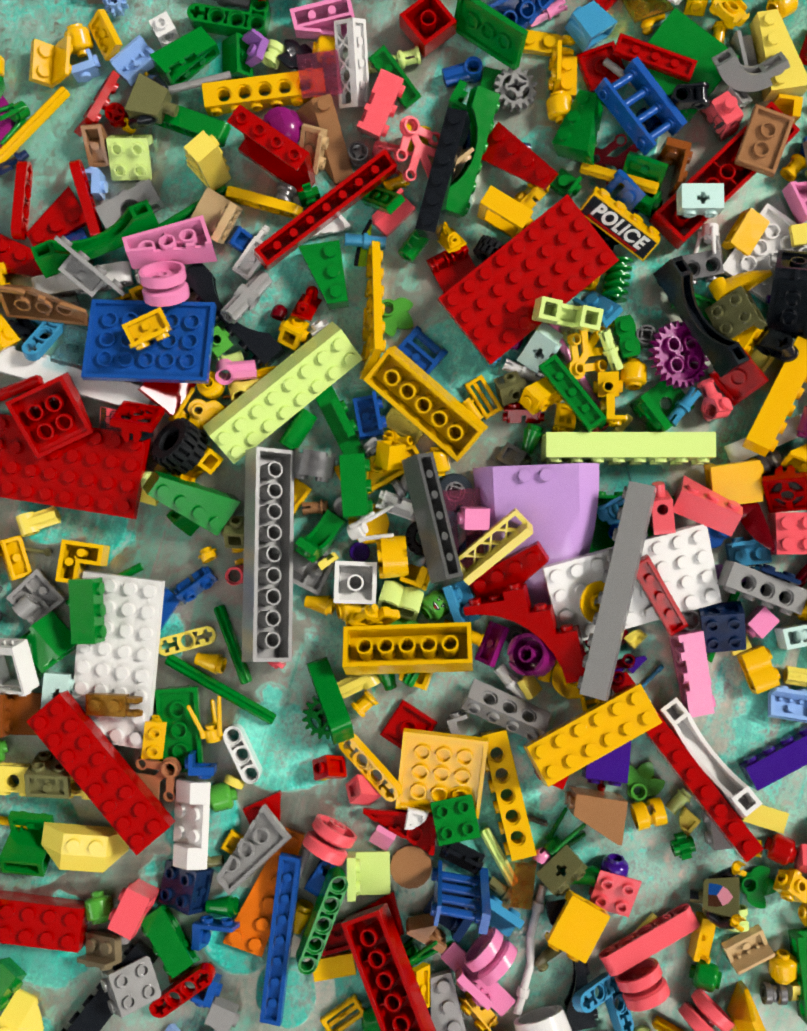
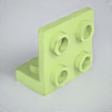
[106,134,153,181]
[347,851,391,902]

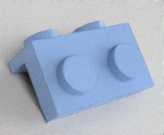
[110,35,155,86]
[768,685,807,723]

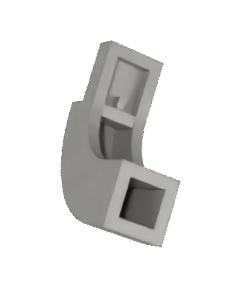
[711,47,790,92]

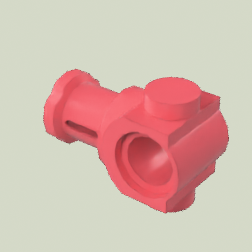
[696,378,733,422]

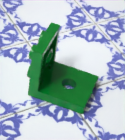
[629,381,695,432]

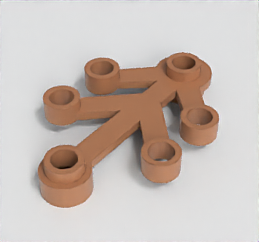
[135,756,182,804]

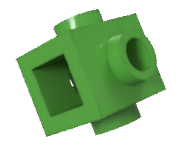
[212,325,233,359]

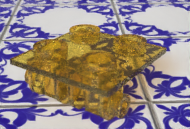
[621,0,674,23]

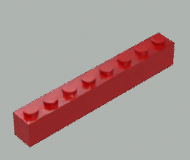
[254,149,398,271]

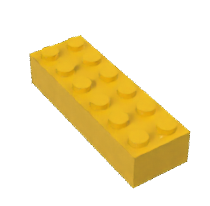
[364,346,488,462]
[342,622,473,675]
[523,683,662,787]

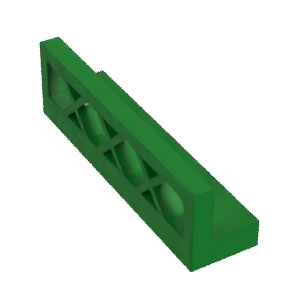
[538,354,607,433]
[788,927,807,1024]

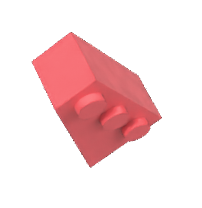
[357,68,406,141]
[673,475,743,537]

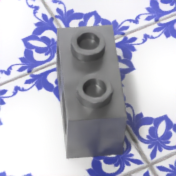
[682,249,724,285]

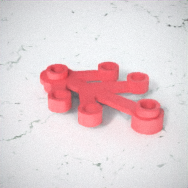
[394,116,440,182]

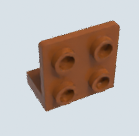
[656,137,693,197]
[0,693,42,738]

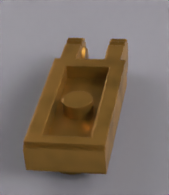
[86,693,143,717]

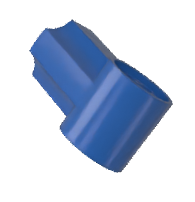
[442,56,482,88]

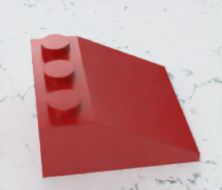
[5,372,94,459]

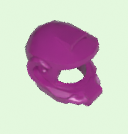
[263,106,303,144]

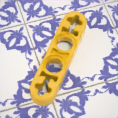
[225,186,303,219]
[338,734,402,802]

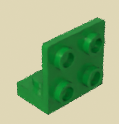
[430,794,481,846]

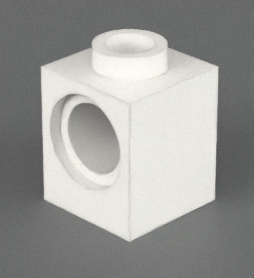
[148,11,180,48]

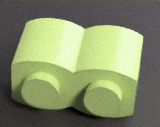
[377,580,424,621]

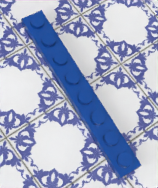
[260,852,302,1026]

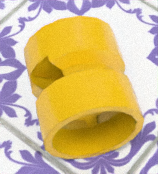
[630,797,668,831]

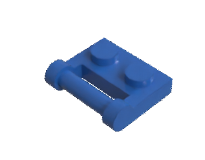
[604,169,646,212]
[397,325,448,375]

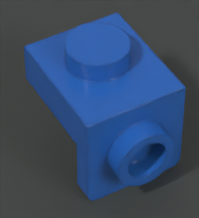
[185,750,217,779]
[190,973,223,1008]

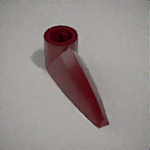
[740,502,775,551]

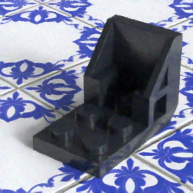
[764,250,807,340]

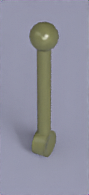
[25,547,53,556]

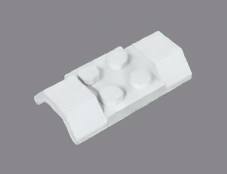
[173,776,211,870]

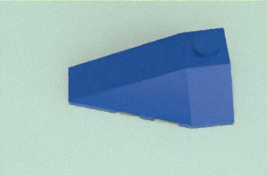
[485,0,555,29]

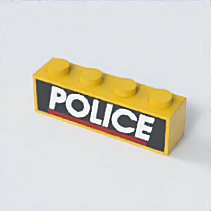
[579,186,661,261]

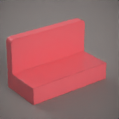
[372,188,416,238]

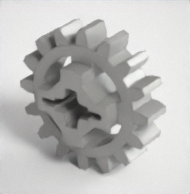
[493,66,537,113]

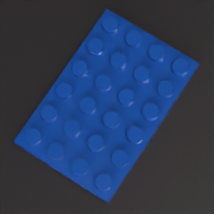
[81,299,217,384]

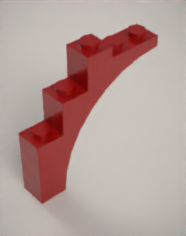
[463,582,585,683]

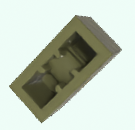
[536,844,588,897]

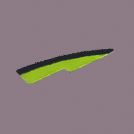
[354,219,372,267]

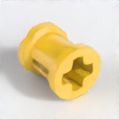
[780,154,807,182]
[351,690,379,718]

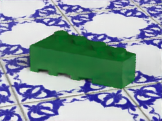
[142,470,241,536]

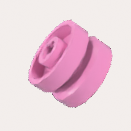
[138,261,190,307]
[463,926,517,986]

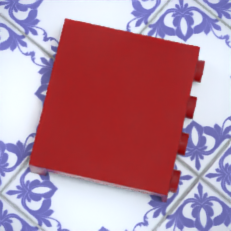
[227,104,316,193]

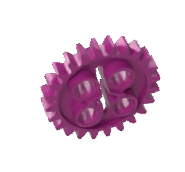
[648,321,709,389]

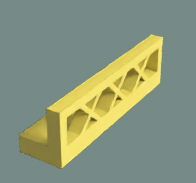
[458,508,533,586]

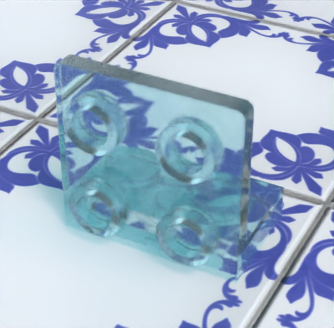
[50,323,88,371]

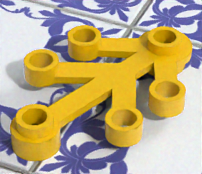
[566,322,613,380]

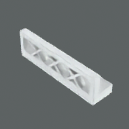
[334,17,370,109]

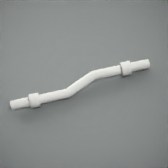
[513,884,547,1015]

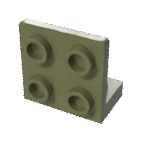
[705,286,768,339]
[24,751,71,799]

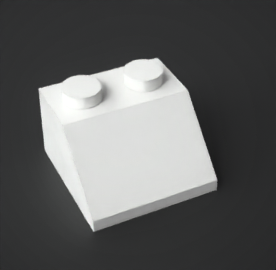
[333,561,378,604]

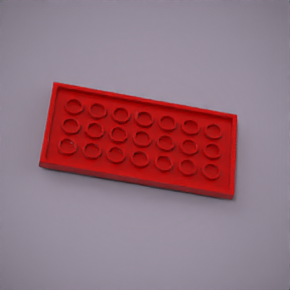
[437,194,619,365]
[0,414,151,519]

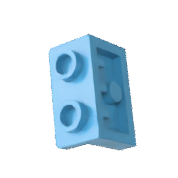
[572,290,623,328]
[725,537,772,566]
[443,580,481,622]

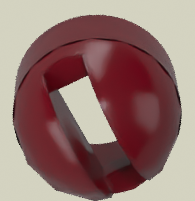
[270,304,288,321]

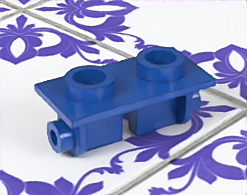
[174,565,218,604]

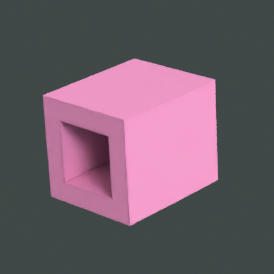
[457,506,490,530]
[745,606,780,639]

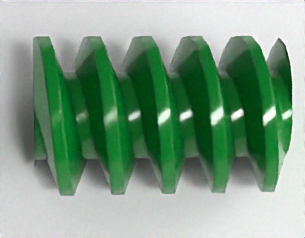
[602,256,634,303]

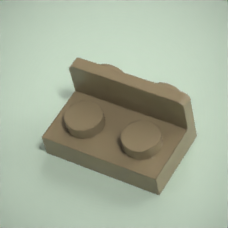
[77,930,122,971]

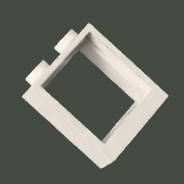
[0,638,40,696]

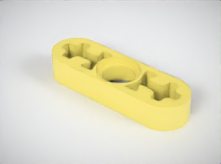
[159,626,217,656]

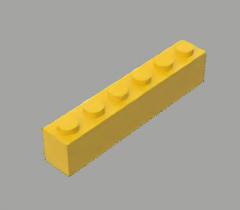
[742,336,807,457]

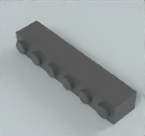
[401,452,463,583]

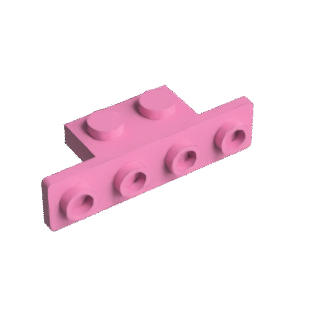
[441,941,515,1016]

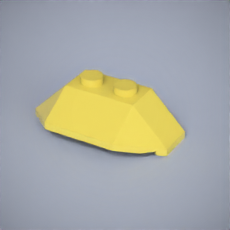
[41,822,129,873]
[0,989,44,1031]

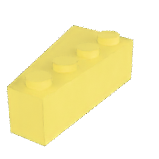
[750,9,807,101]
[184,130,232,191]

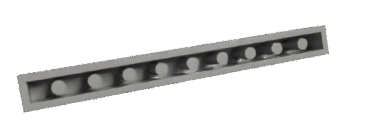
[577,481,657,701]

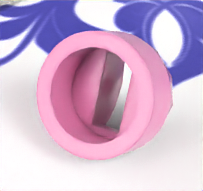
[532,847,551,865]

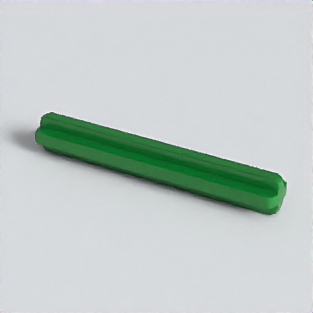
[214,605,252,684]

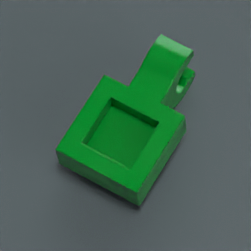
[298,182,320,207]

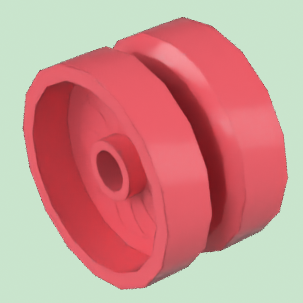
[302,814,357,866]
[614,957,670,1012]
[678,988,735,1031]

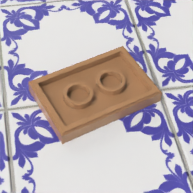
[733,104,795,178]

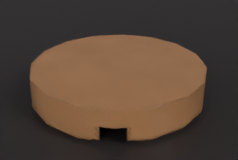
[390,844,432,889]

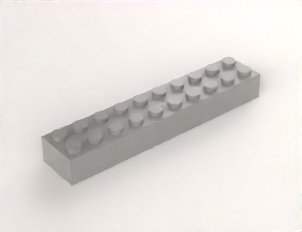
[242,446,295,662]

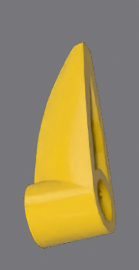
[708,270,772,301]

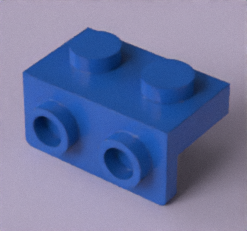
[352,390,387,440]

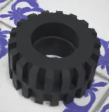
[151,418,208,476]

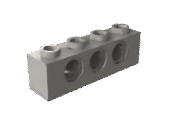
[717,560,807,616]
[461,678,551,741]

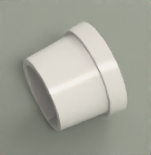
[513,1005,572,1031]

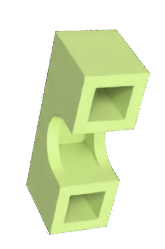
[532,296,604,332]

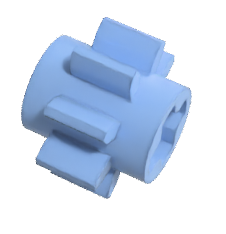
[102,0,129,18]

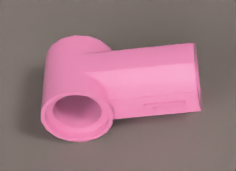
[215,359,257,385]

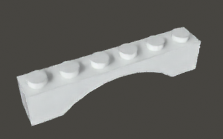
[657,697,763,818]

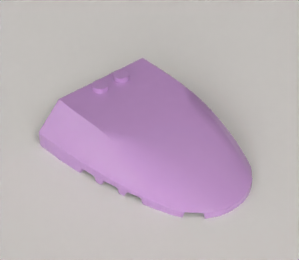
[473,463,599,607]

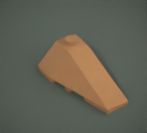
[296,93,353,185]
[0,284,89,326]

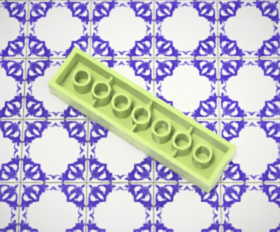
[203,322,363,464]
[541,432,716,466]

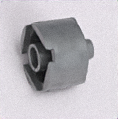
[293,448,336,483]

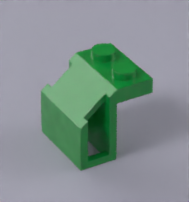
[19,611,77,679]
[0,811,54,877]

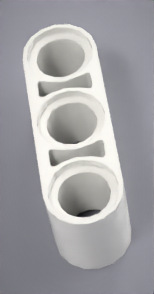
[223,723,263,784]

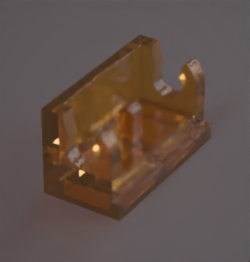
[510,859,537,910]

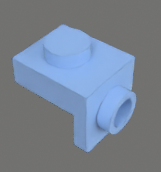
[71,48,101,83]
[85,167,108,201]

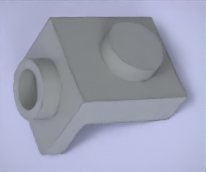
[445,710,468,735]

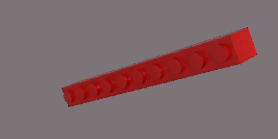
[611,671,764,862]

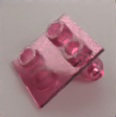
[296,50,343,99]

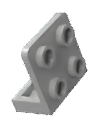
[101,956,161,1018]

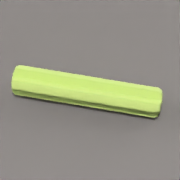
[480,827,518,887]

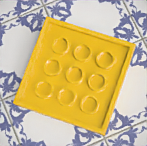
[395,728,489,819]

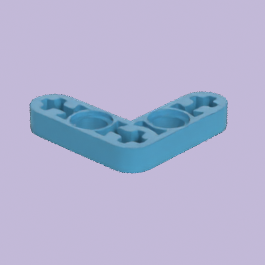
[22,319,68,361]
[572,972,634,1031]

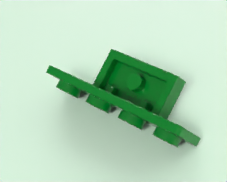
[315,385,366,455]

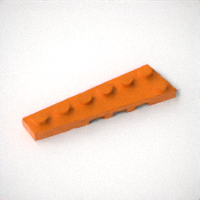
[223,827,306,957]

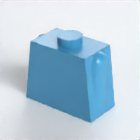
[565,0,618,52]

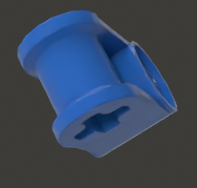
[304,859,338,897]

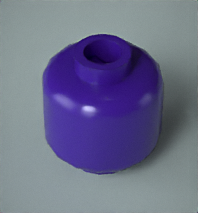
[600,853,629,877]

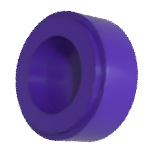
[349,542,370,562]

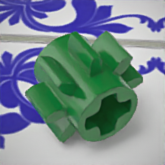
[670,832,696,861]

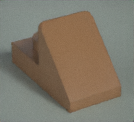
[80,123,109,167]
[406,913,447,954]

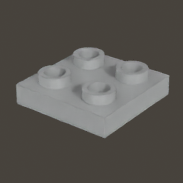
[293,545,337,596]
[6,569,67,625]

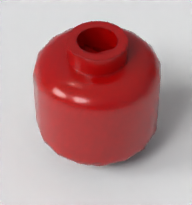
[763,833,798,866]

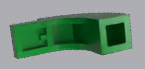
[295,509,348,563]

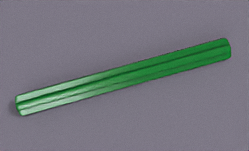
[165,655,276,724]

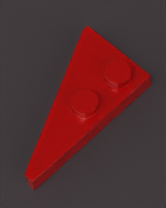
[363,808,436,856]

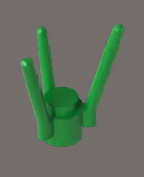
[0,101,30,145]
[544,807,586,857]
[403,937,453,967]

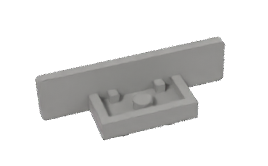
[54,235,126,298]

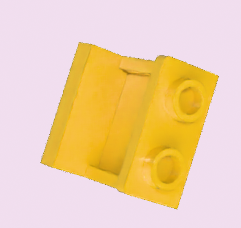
[704,458,765,504]
[544,890,610,964]

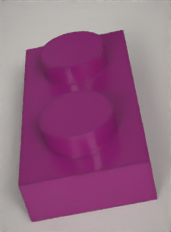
[475,621,510,667]

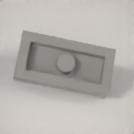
[729,30,758,66]

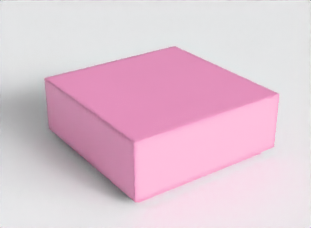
[368,824,397,851]

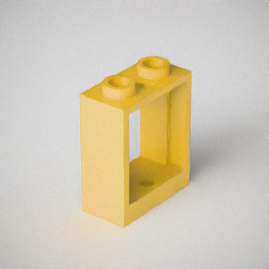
[477,185,534,238]

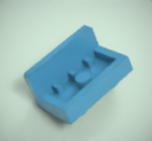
[489,895,525,937]

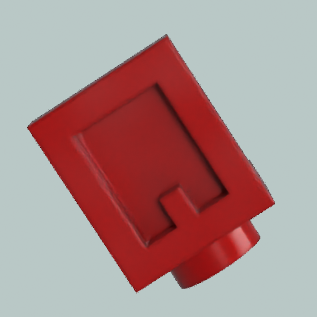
[312,755,347,781]

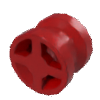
[105,102,129,129]

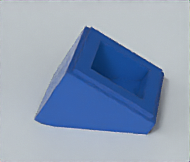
[225,226,254,253]

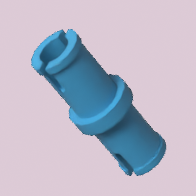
[344,232,386,250]
[667,386,702,427]

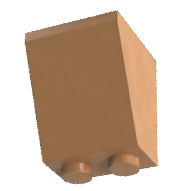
[564,786,628,845]

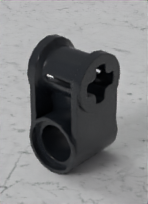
[669,82,710,110]
[755,328,799,362]

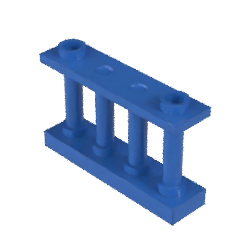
[594,56,688,156]
[430,860,491,935]

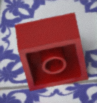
[399,0,457,58]

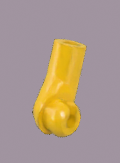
[640,9,665,35]
[382,430,413,446]

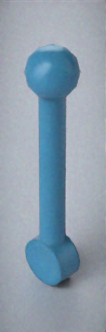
[641,664,664,688]

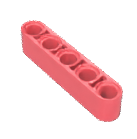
[599,903,700,977]

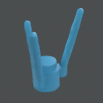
[597,496,625,525]

